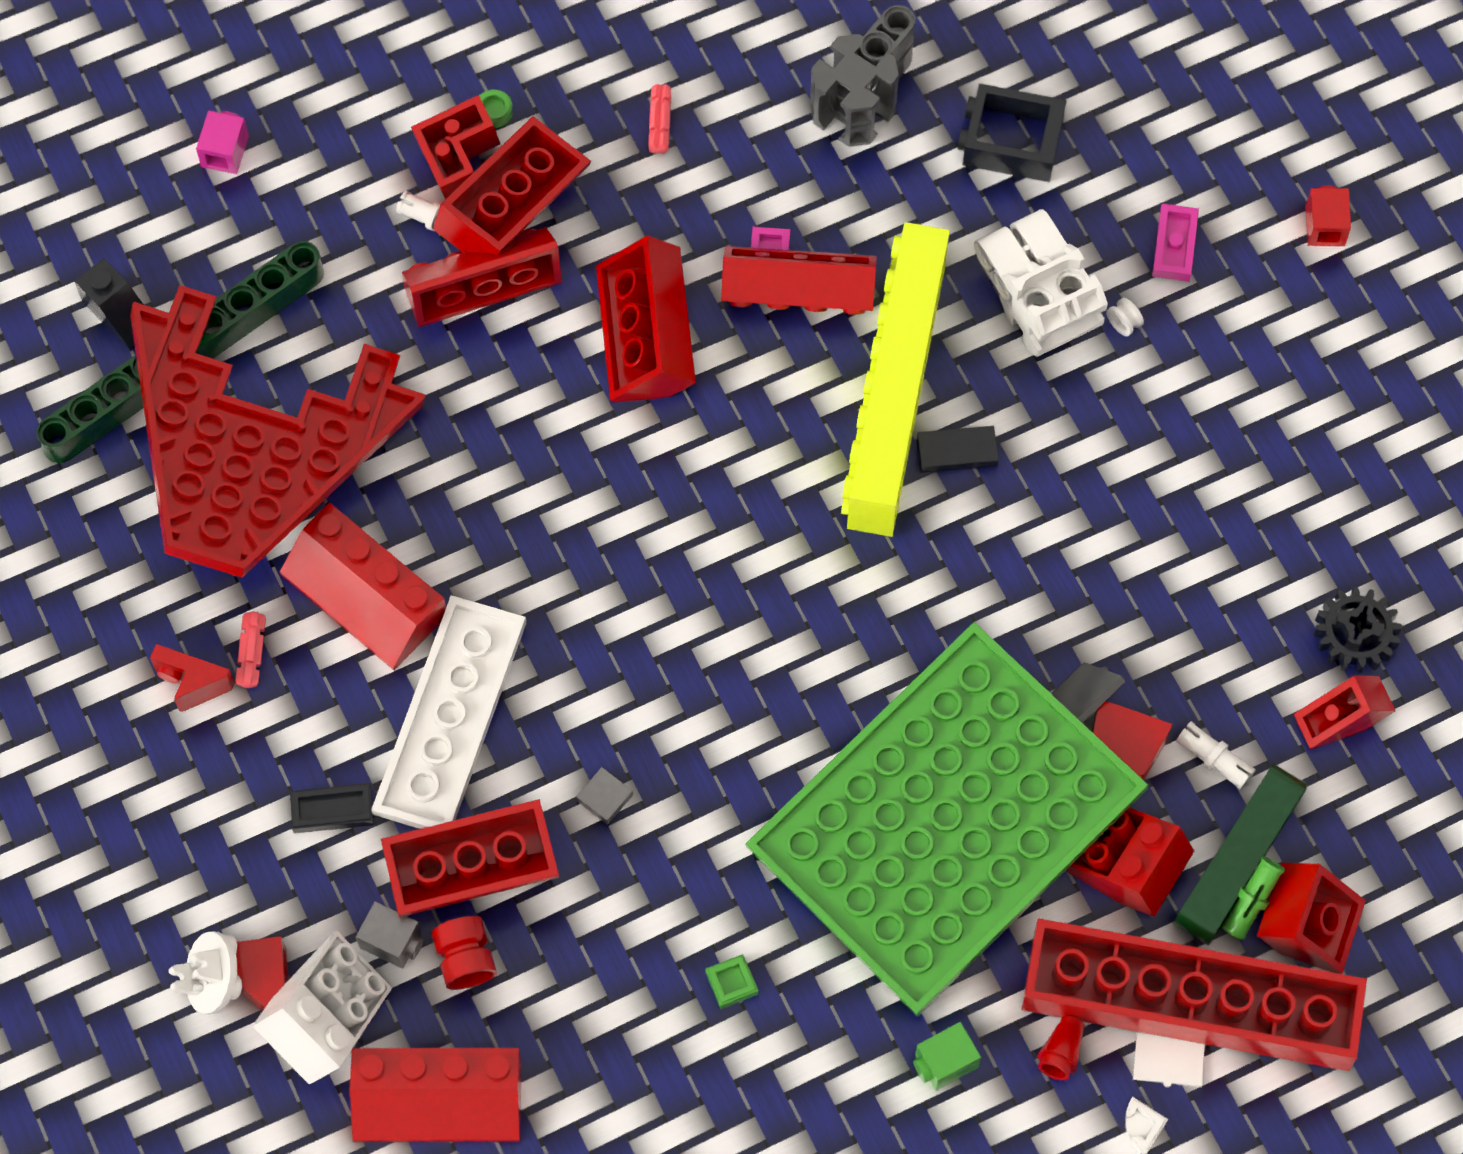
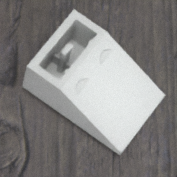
[253,930,392,1084]

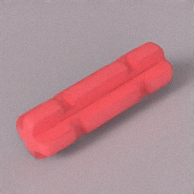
[648,84,671,154]
[235,611,266,688]

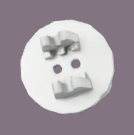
[169,931,242,1015]

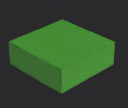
[705,954,759,1009]

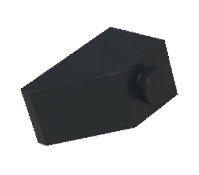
[74,258,144,351]

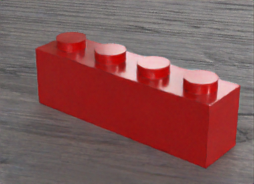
[721,246,877,315]

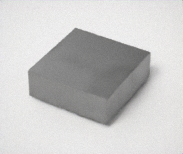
[576,767,633,825]

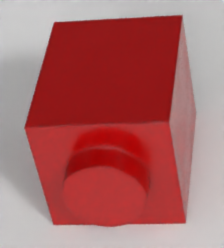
[1305,185,1351,246]

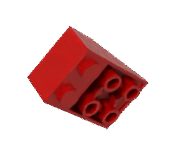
[1066,808,1195,917]

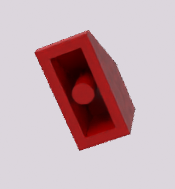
[1294,675,1396,749]
[236,936,289,1011]

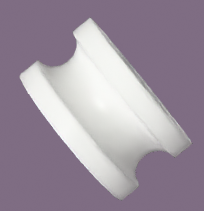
[1106,298,1144,336]

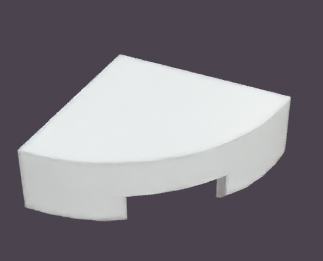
[1125,1096,1168,1154]

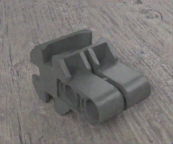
[810,5,915,147]

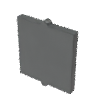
[1051,662,1125,723]

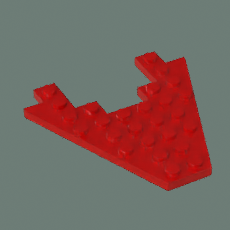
[130,285,426,578]

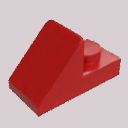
[150,644,235,712]

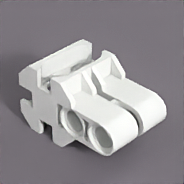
[974,209,1108,357]

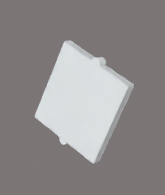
[1133,1032,1205,1088]

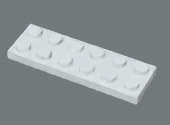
[371,595,527,829]

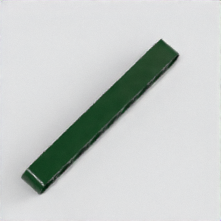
[36,241,324,463]

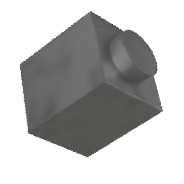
[356,902,424,969]

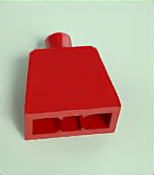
[1092,701,1172,780]

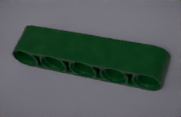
[1174,764,1309,946]

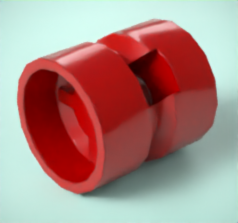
[431,916,497,990]

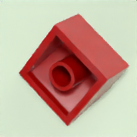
[1257,863,1366,974]

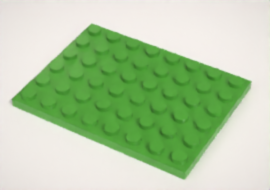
[745,622,1148,1017]

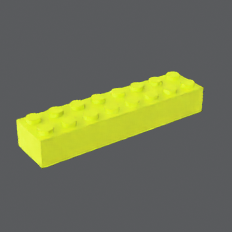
[841,222,950,537]

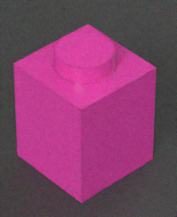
[196,111,249,174]

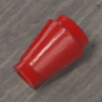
[1037,1015,1085,1080]

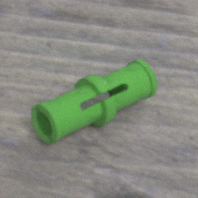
[1222,856,1285,940]

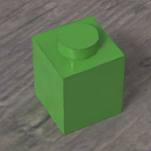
[913,1022,981,1091]

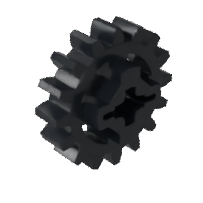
[1313,587,1402,673]

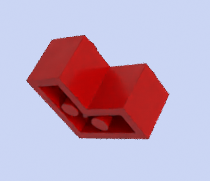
[411,95,501,200]

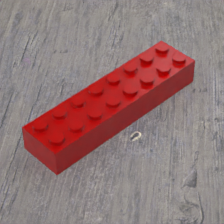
[1021,918,1367,1071]

